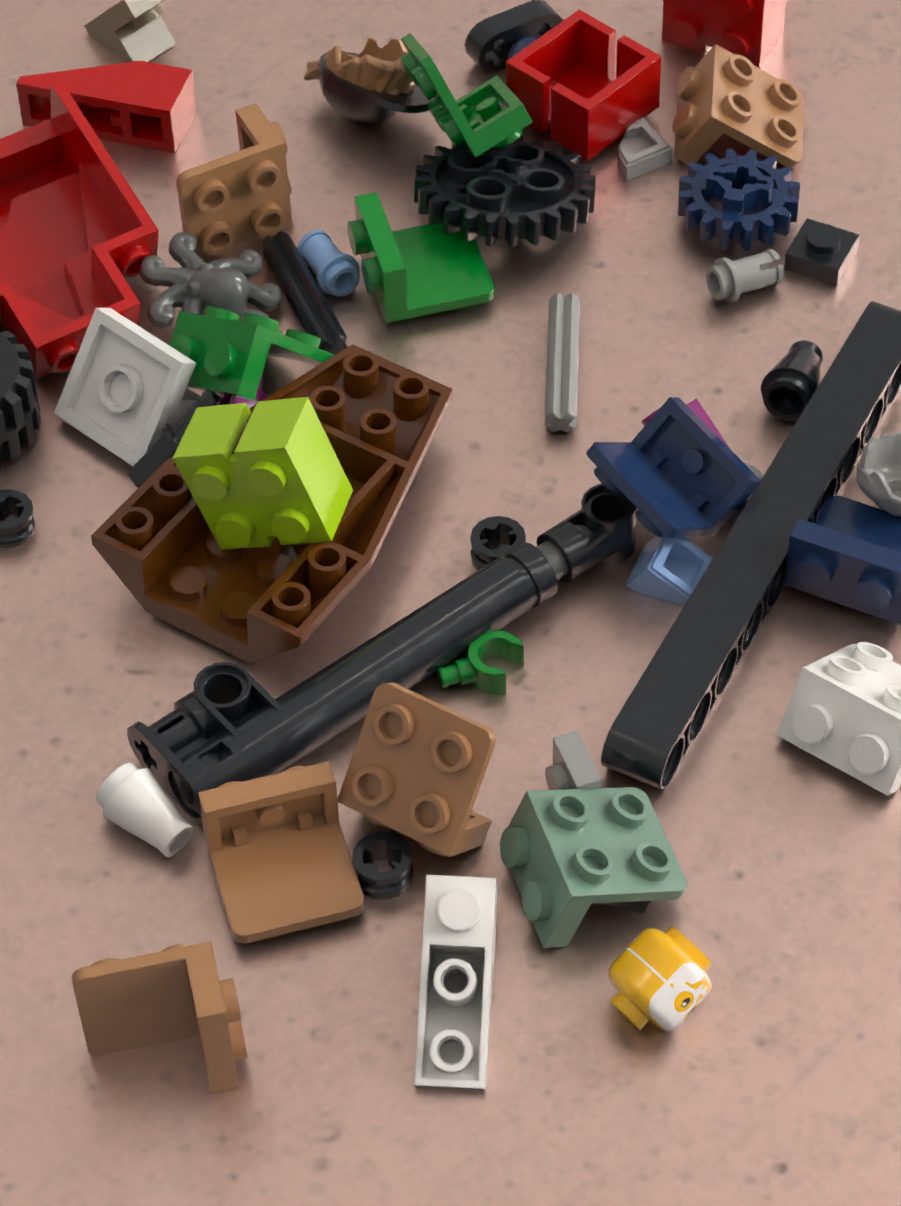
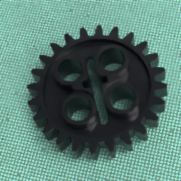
[414,135,596,247]

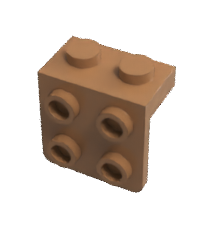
[672,44,804,169]
[176,103,293,260]
[337,682,496,857]
[198,761,364,943]
[72,941,248,1094]

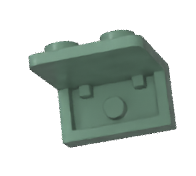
[499,787,687,948]

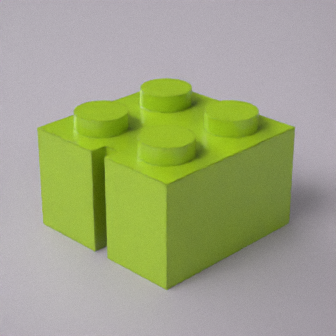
[173,397,353,550]

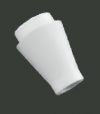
[96,763,194,857]

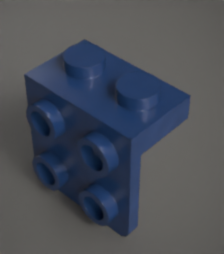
[586,397,762,538]
[785,496,901,625]

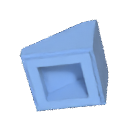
[625,536,713,606]

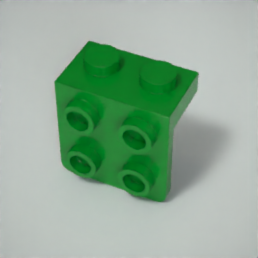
[400,33,533,158]
[347,192,494,323]
[169,306,334,401]

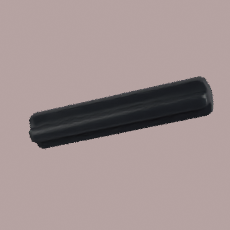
[262,231,347,355]

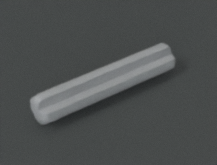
[545,293,580,433]

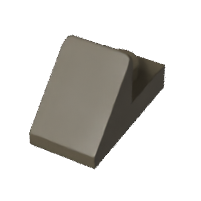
[84,0,175,62]

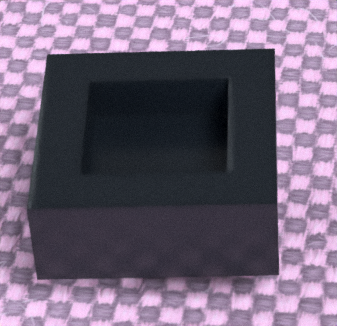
[784,218,860,287]

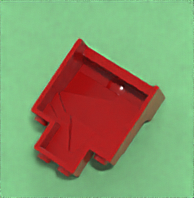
[0,80,159,380]

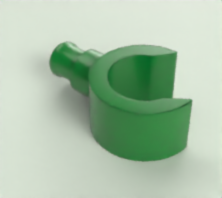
[437,630,524,695]

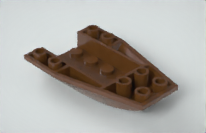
[91,344,453,663]

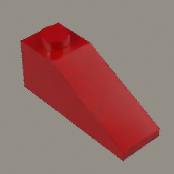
[16,61,196,153]

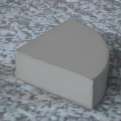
[617,117,673,182]

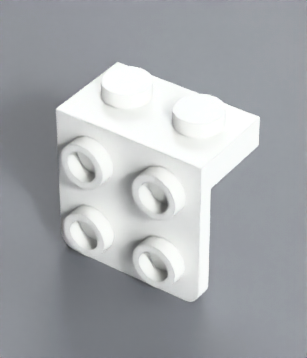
[776,642,901,796]

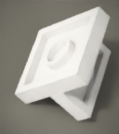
[54,308,201,466]

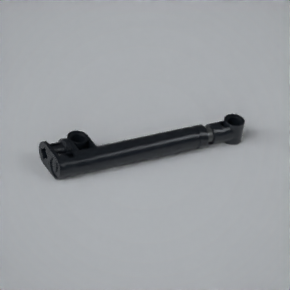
[127,483,637,823]

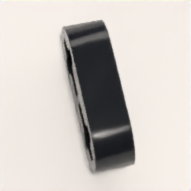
[465,0,563,73]

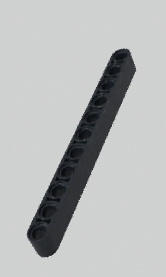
[601,301,901,790]

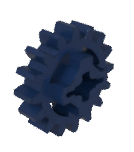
[677,148,800,251]

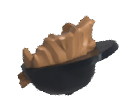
[304,37,435,124]

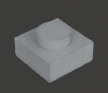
[545,730,602,790]

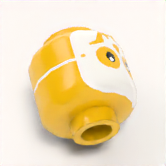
[608,926,712,1031]

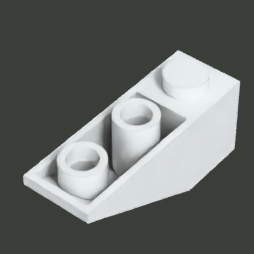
[414,875,498,1089]

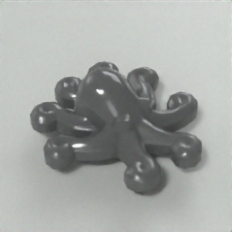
[140,232,283,329]

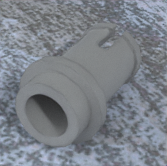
[706,249,784,303]

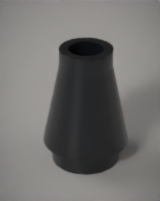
[761,340,823,421]

